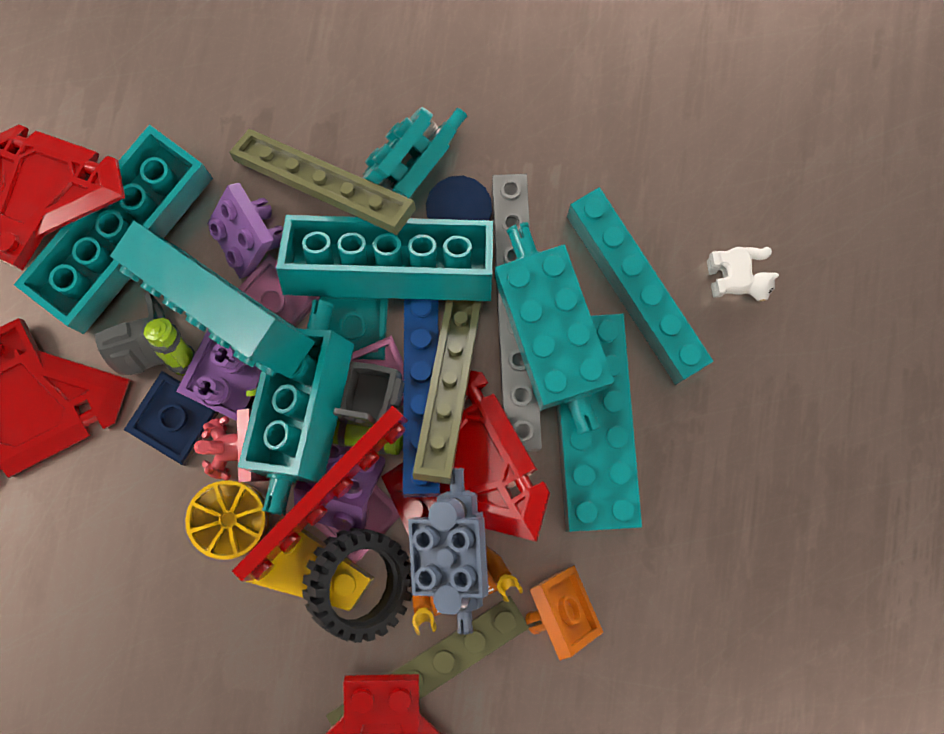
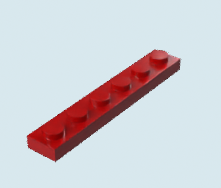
[232,405,408,582]

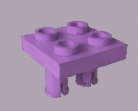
[207,183,283,279]
[176,330,261,421]

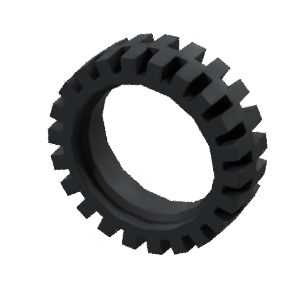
[302,528,412,643]

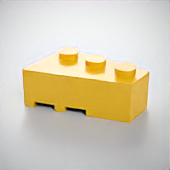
[238,518,375,611]

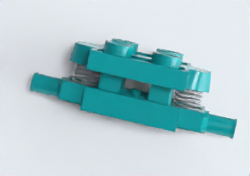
[363,107,468,198]

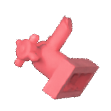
[194,409,270,482]

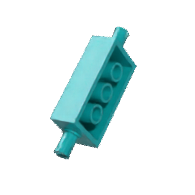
[494,222,614,435]
[238,300,355,516]

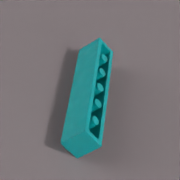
[567,187,714,385]

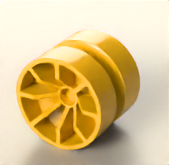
[185,481,271,560]

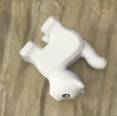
[707,247,779,302]

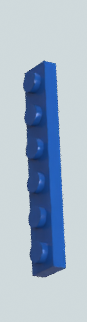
[403,299,440,497]

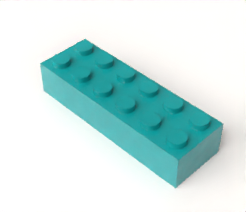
[14,124,213,334]
[276,215,493,301]
[110,221,315,379]
[556,314,642,532]

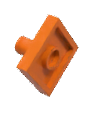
[526,565,603,661]

